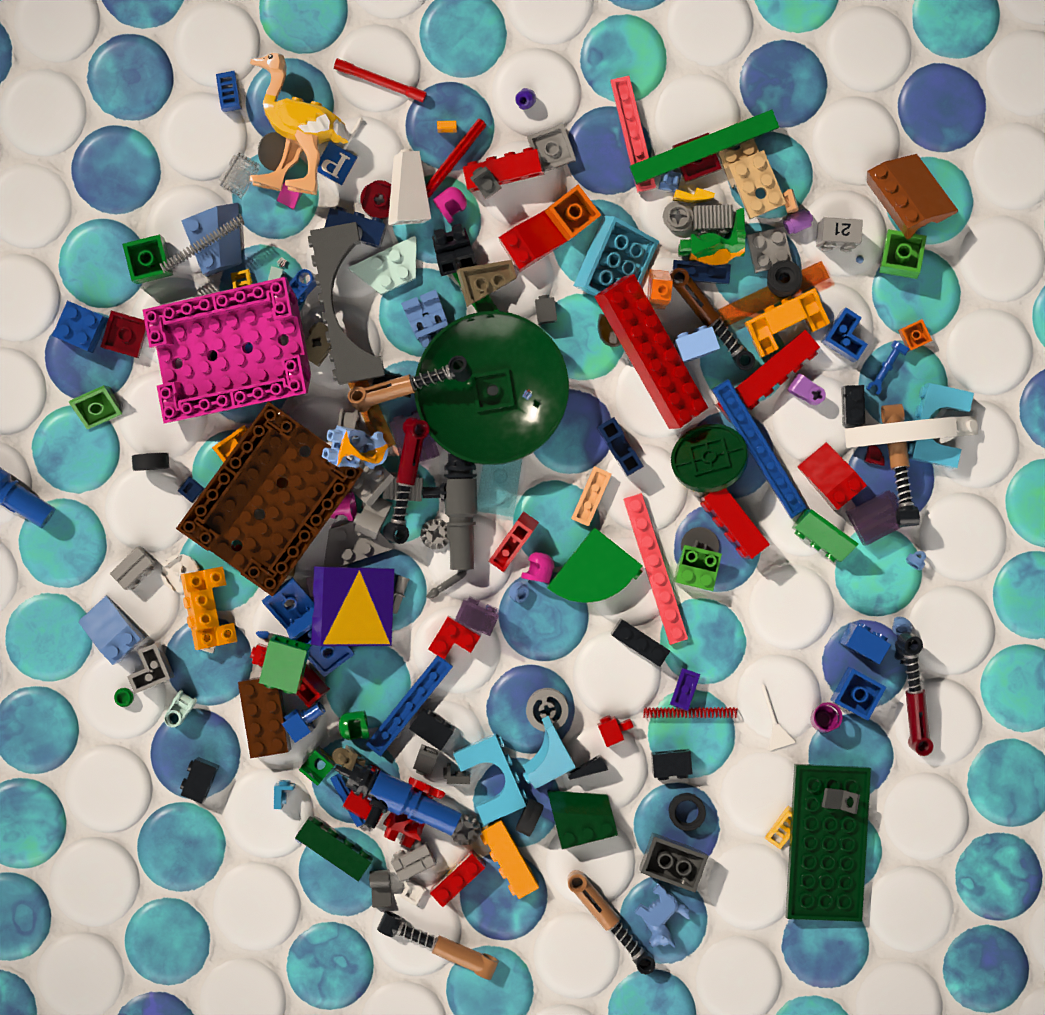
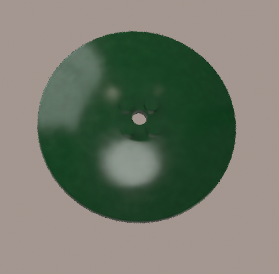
[414,311,569,465]

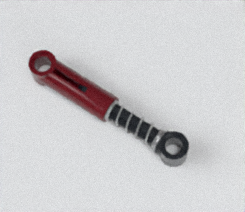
[383,418,429,544]
[897,632,934,756]

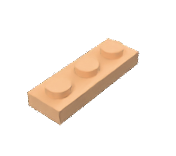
[571,466,612,527]

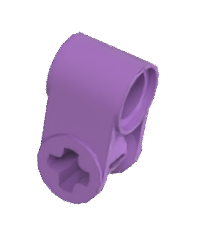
[787,373,826,405]

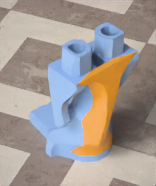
[322,425,388,469]

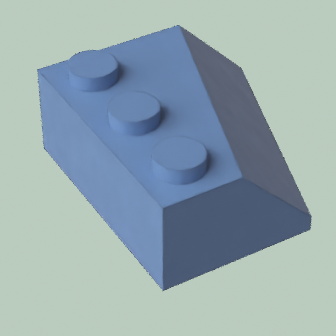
[181,203,242,277]

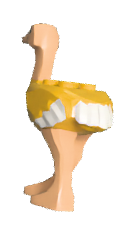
[249,53,348,195]

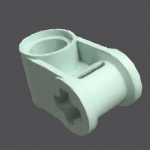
[164,690,198,727]

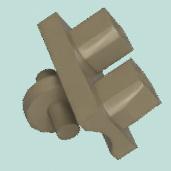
[332,745,366,771]

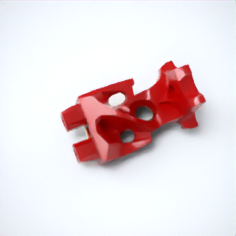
[383,777,445,848]

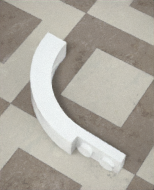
[845,416,978,448]

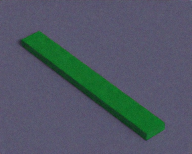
[629,110,779,185]

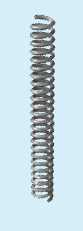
[160,214,245,273]

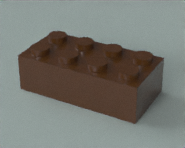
[238,677,291,759]

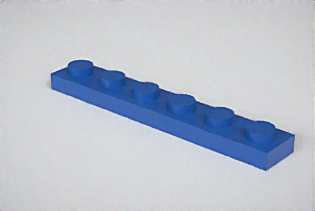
[366,655,453,757]

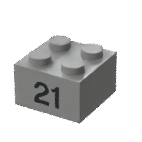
[816,217,863,252]

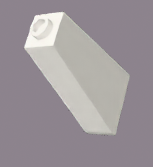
[388,148,431,226]

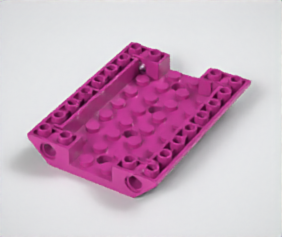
[143,277,311,424]

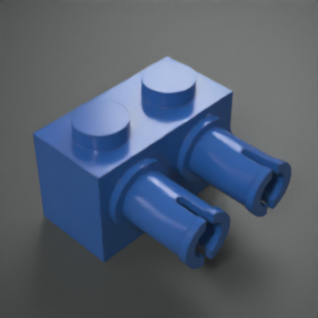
[282,702,326,743]

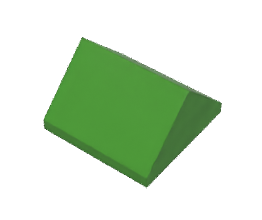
[69,385,122,430]

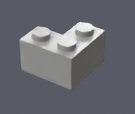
[127,642,175,694]

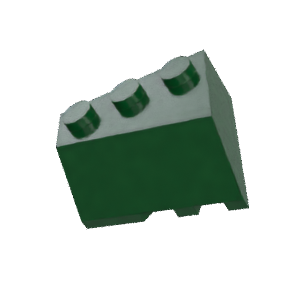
[547,790,618,850]

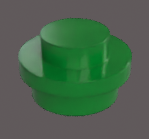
[114,688,134,707]

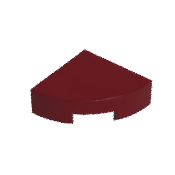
[864,445,885,466]

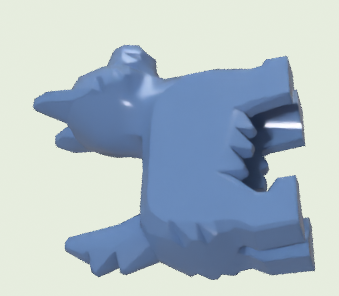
[635,882,690,948]

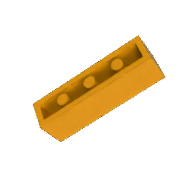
[480,817,539,899]

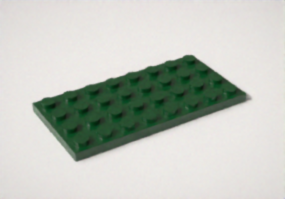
[785,764,871,922]

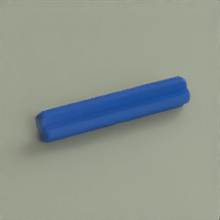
[330,774,365,827]

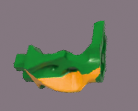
[678,208,746,265]

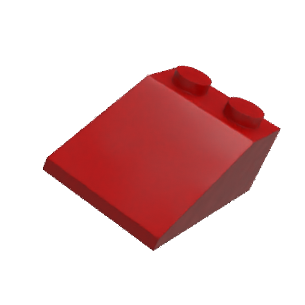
[499,210,567,273]
[797,442,867,511]

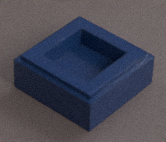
[178,476,205,503]

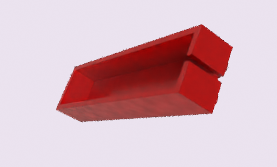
[594,274,708,429]

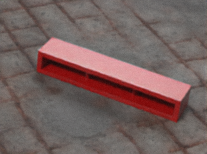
[715,329,820,422]

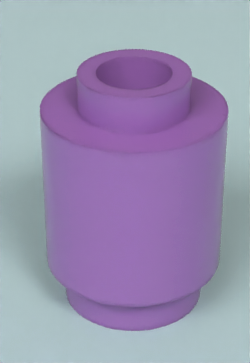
[783,209,813,234]

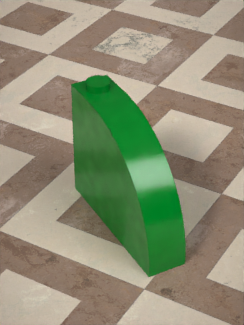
[547,527,643,603]

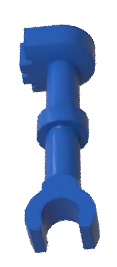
[866,340,909,395]

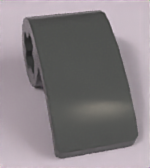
[369,869,391,908]

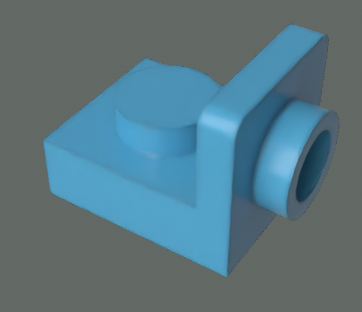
[274,780,295,809]

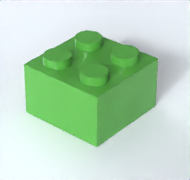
[879,229,927,279]

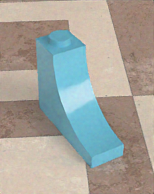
[523,716,576,789]

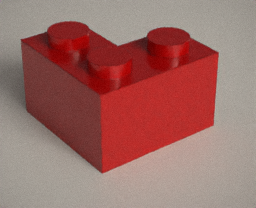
[428,615,481,659]

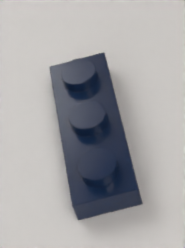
[672,260,731,284]

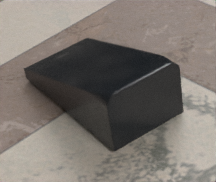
[567,755,608,780]

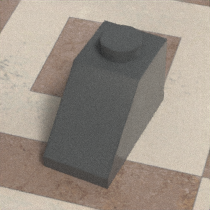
[413,744,440,776]

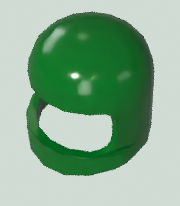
[338,710,369,740]

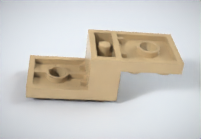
[717,138,786,219]

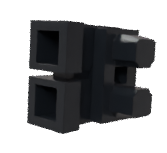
[432,224,477,276]

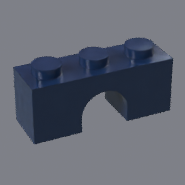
[324,206,387,249]
[597,417,644,477]

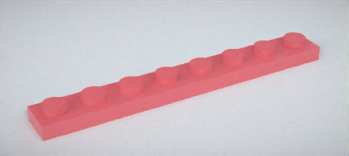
[623,493,688,645]

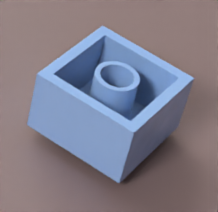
[673,325,720,363]

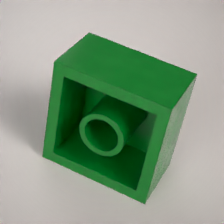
[122,234,173,284]

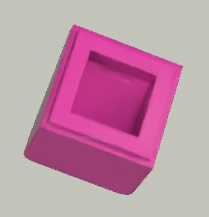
[277,182,302,210]

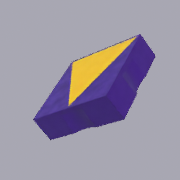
[311,566,395,646]

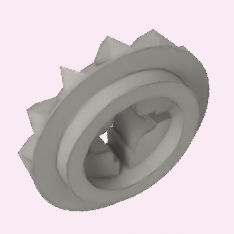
[662,201,693,232]
[421,519,449,549]
[451,814,480,845]

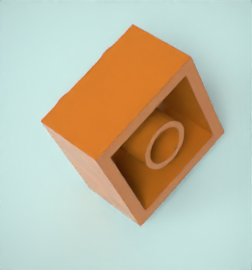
[545,184,601,241]

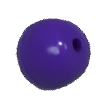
[515,88,536,110]

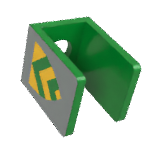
[299,746,336,786]

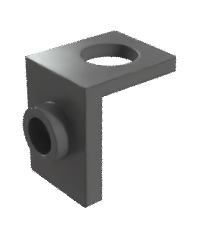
[822,788,860,814]

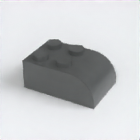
[639,832,709,893]

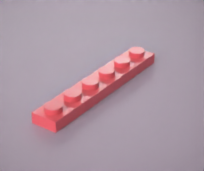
[610,76,656,193]

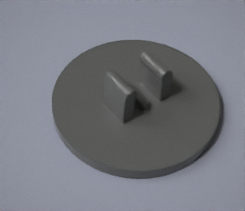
[258,132,286,171]
[681,527,719,553]

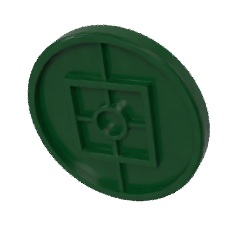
[671,424,748,493]

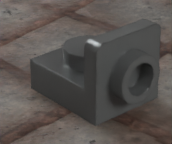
[471,166,502,200]
[443,763,470,784]

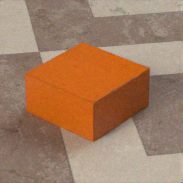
[898,319,932,352]

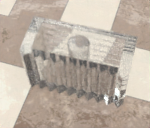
[219,152,261,200]

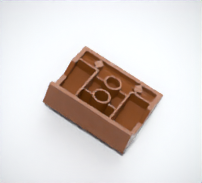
[867,154,958,240]

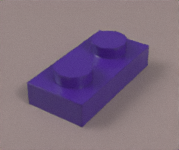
[670,668,700,711]

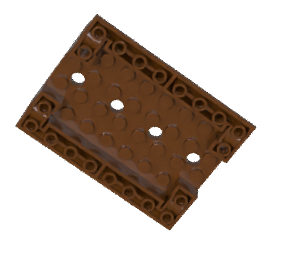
[176,401,364,597]

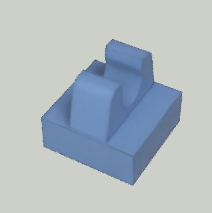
[658,171,682,193]

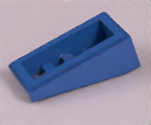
[216,71,242,112]

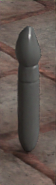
[426,571,467,599]

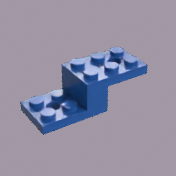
[262,577,354,677]

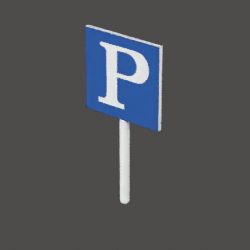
[317,117,363,185]

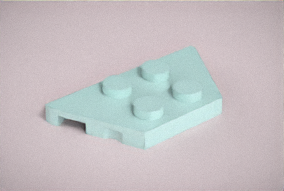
[349,236,417,295]

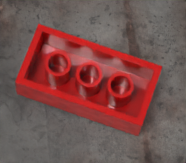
[700,488,770,559]

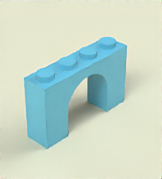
[907,383,974,469]
[453,733,528,825]

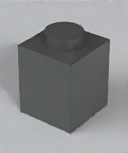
[535,295,557,325]

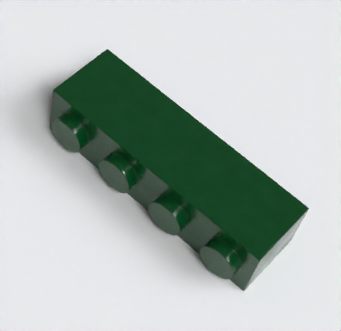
[295,816,373,882]

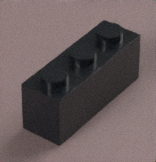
[611,618,670,667]

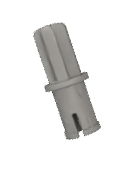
[393,575,410,614]

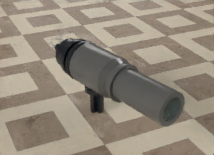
[422,454,477,570]

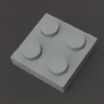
[527,124,576,172]
[746,227,792,273]
[350,465,395,507]

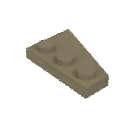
[457,260,517,307]

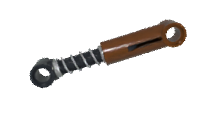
[670,268,755,370]

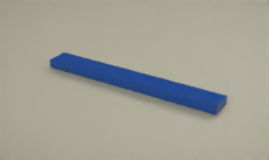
[711,379,807,519]

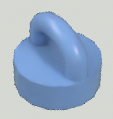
[906,551,926,570]
[509,582,529,603]
[892,616,912,636]

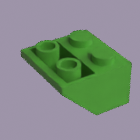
[673,545,722,591]

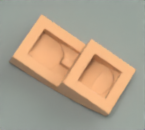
[783,189,799,215]

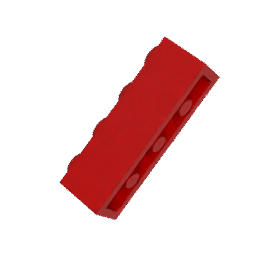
[463,147,545,192]

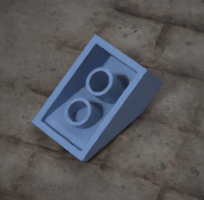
[78,595,146,665]

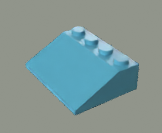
[573,216,659,296]

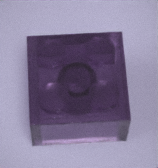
[454,596,500,636]

